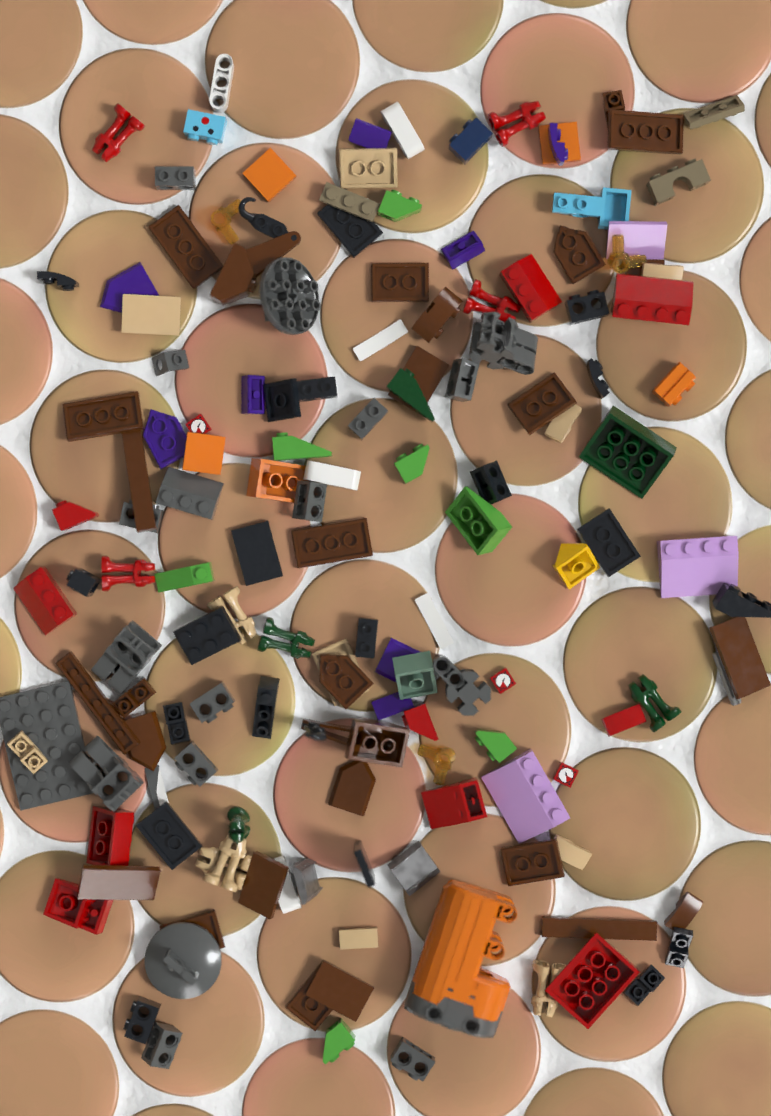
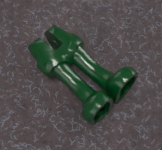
[257,617,315,659]
[628,674,682,733]
[227,806,251,844]

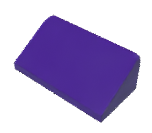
[349,118,392,148]
[441,230,485,269]
[241,375,265,414]
[372,692,414,721]

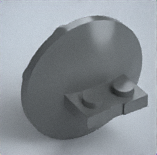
[260,257,321,335]
[144,922,222,999]

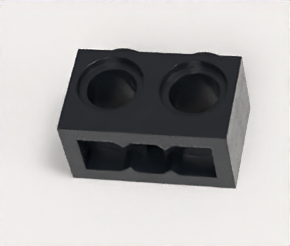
[565,290,609,325]
[297,377,338,402]
[470,460,512,504]
[66,568,102,597]
[355,618,378,659]
[123,996,161,1045]

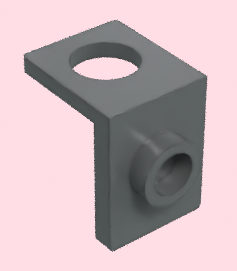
[152,350,189,376]

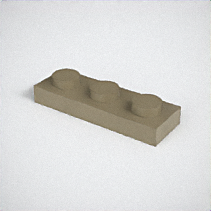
[683,95,745,130]
[319,182,380,223]

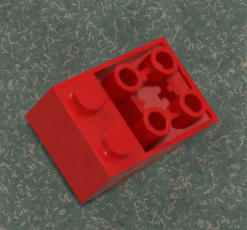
[421,777,487,829]

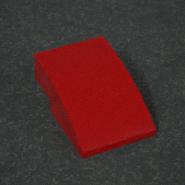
[43,878,113,935]

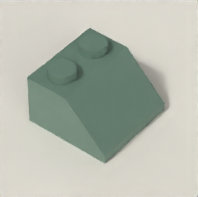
[392,651,438,700]

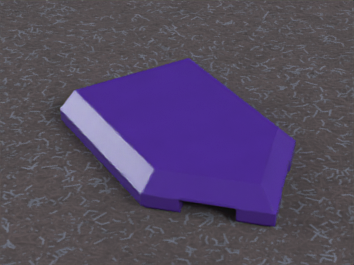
[100,262,159,313]
[143,409,186,469]
[375,638,420,683]

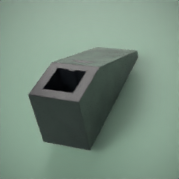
[712,583,771,618]
[252,676,280,739]

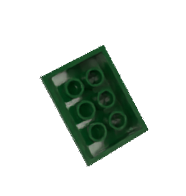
[579,406,677,499]

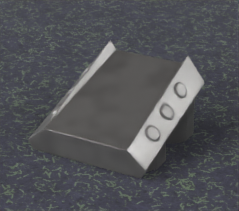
[388,841,441,896]
[293,858,322,905]

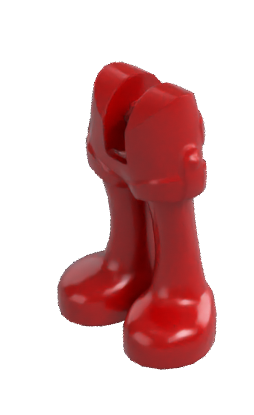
[488,101,546,147]
[92,103,145,162]
[462,279,521,322]
[101,556,155,592]

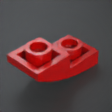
[601,704,647,737]

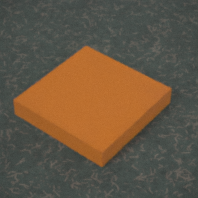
[538,122,581,165]
[242,147,297,203]
[182,432,226,475]

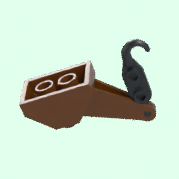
[209,197,301,305]
[301,718,410,768]

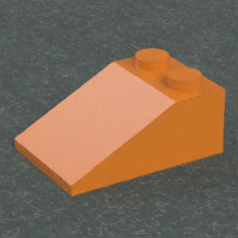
[246,458,308,503]

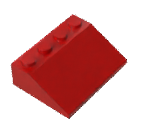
[545,933,639,1029]

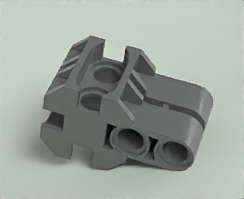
[469,312,538,375]
[91,620,162,695]
[432,655,491,716]
[69,736,144,812]

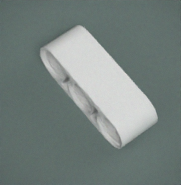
[209,54,234,113]
[380,102,425,159]
[303,460,361,490]
[274,855,302,914]

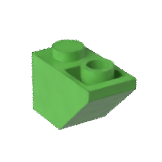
[378,190,422,222]
[394,444,430,484]
[474,729,517,763]
[323,1018,356,1064]

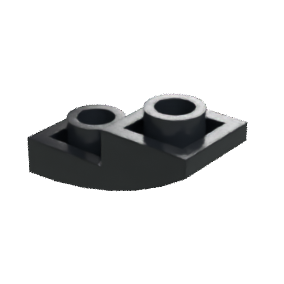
[37,271,79,291]
[586,358,610,399]
[163,702,191,745]
[665,927,693,968]
[622,964,665,1006]

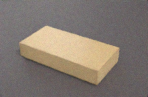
[339,927,378,950]

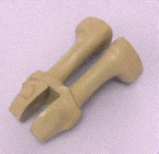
[207,586,257,645]
[202,833,247,892]
[195,847,252,890]
[531,960,566,1018]

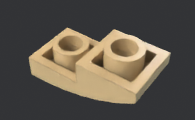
[641,263,684,280]
[545,405,582,443]
[7,730,48,774]
[554,834,592,870]

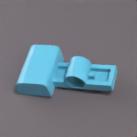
[552,187,632,230]

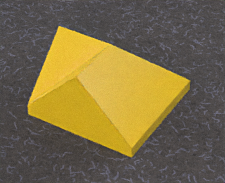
[552,543,600,590]

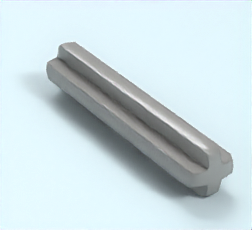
[712,651,741,706]

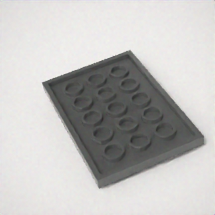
[0,681,93,811]

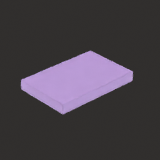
[606,221,667,259]

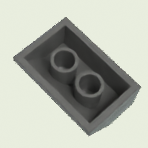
[156,467,224,520]

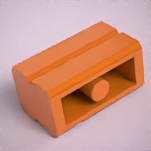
[651,362,696,407]

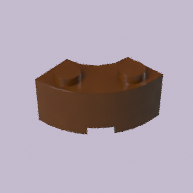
[411,287,463,343]

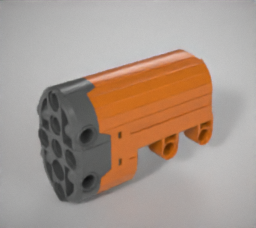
[404,880,517,1038]

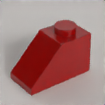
[52,500,99,531]
[401,702,439,741]

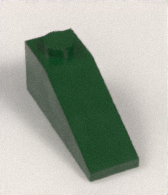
[386,368,435,423]

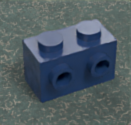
[449,117,493,165]

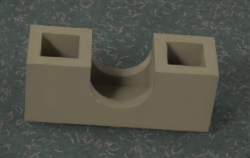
[646,159,711,206]

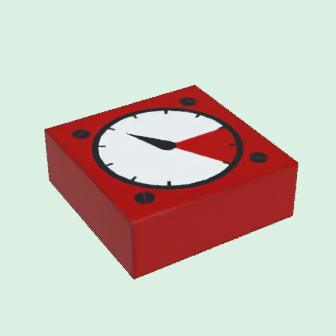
[185,414,212,434]
[490,667,516,694]
[553,762,579,788]

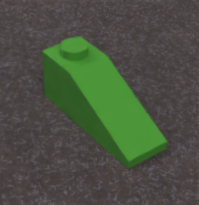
[272,433,332,461]
[155,562,215,593]

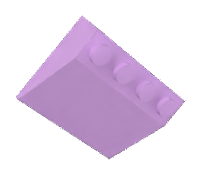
[657,536,739,598]
[481,749,570,843]

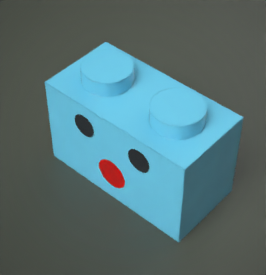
[183,109,227,145]

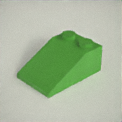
[445,487,512,555]

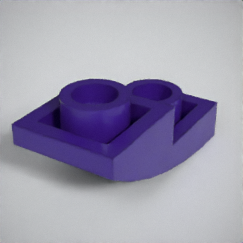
[548,123,568,166]

